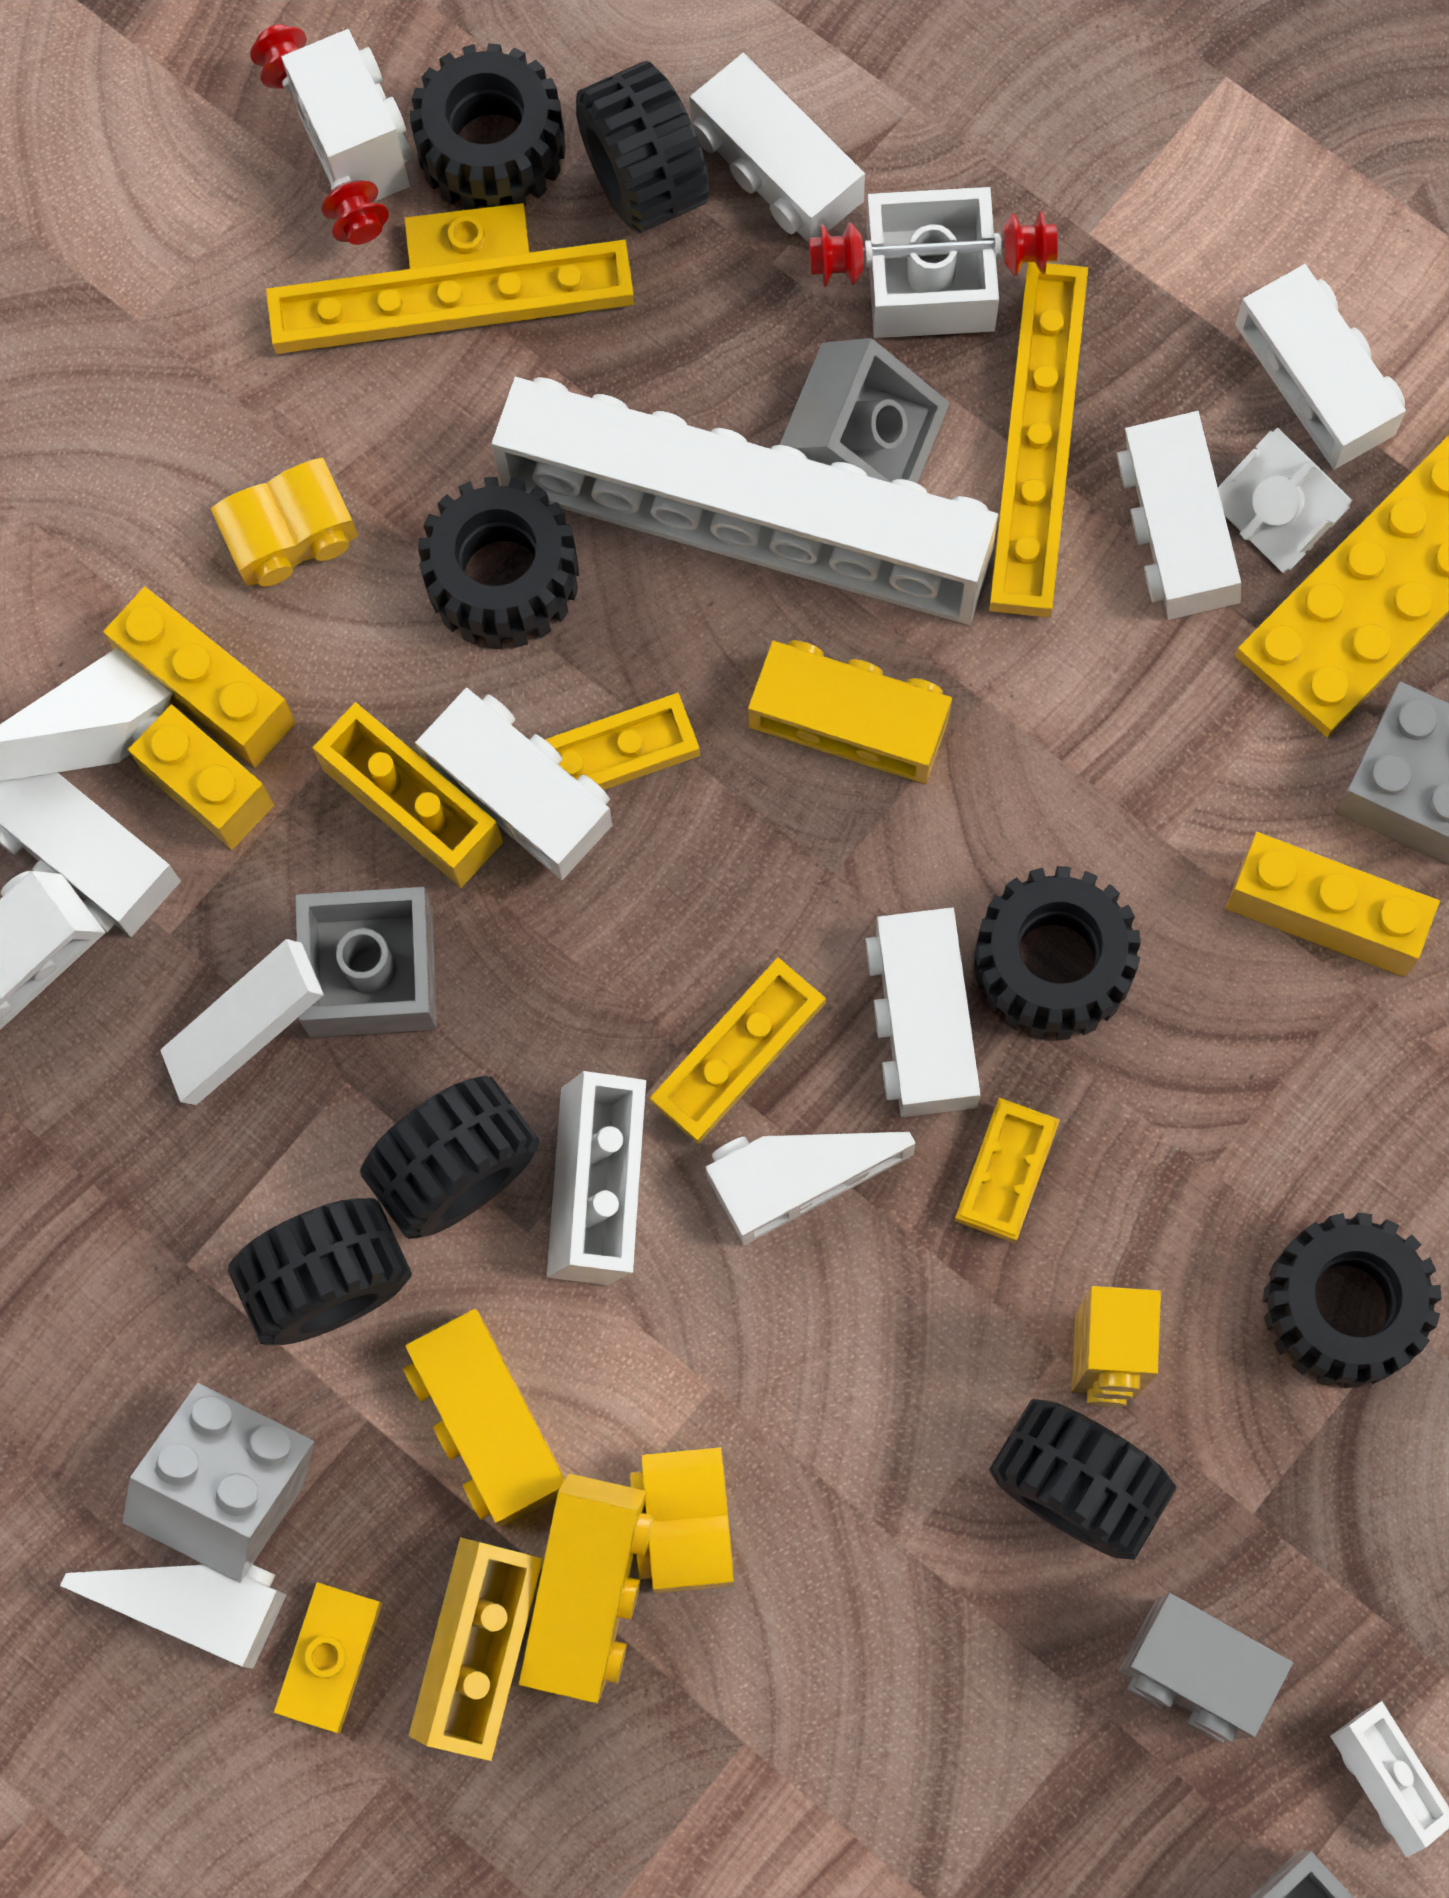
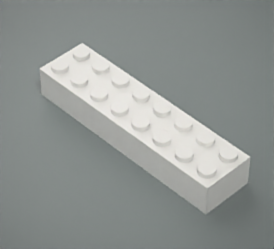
[491,377,998,626]

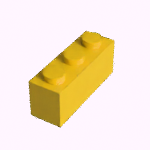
[103,586,296,768]
[748,640,952,784]
[312,702,503,888]
[1225,831,1440,977]
[1071,1286,1161,1407]
[403,1308,565,1528]
[519,1473,654,1704]
[408,1537,543,1761]

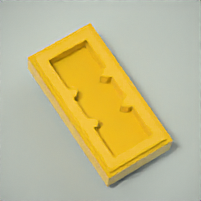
[404,203,530,269]
[954,1098,1060,1244]
[274,1582,383,1733]

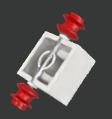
[250,24,413,245]
[809,187,1058,338]

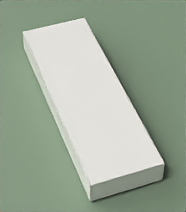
[160,939,324,1105]

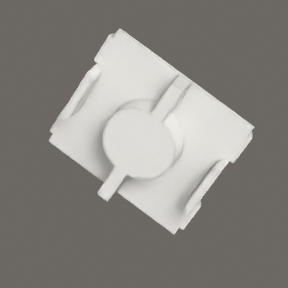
[1218,428,1353,573]

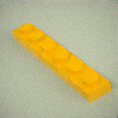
[266,239,635,354]
[989,262,1088,618]

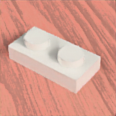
[1330,1701,1449,1857]

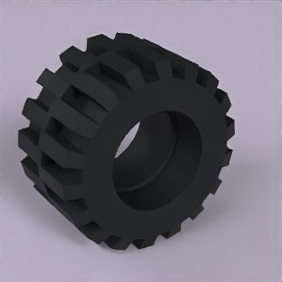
[410,43,566,210]
[576,61,709,233]
[418,476,579,649]
[974,866,1141,1041]
[360,1075,540,1239]
[228,1198,412,1345]
[1263,1212,1442,1388]
[989,1399,1177,1560]

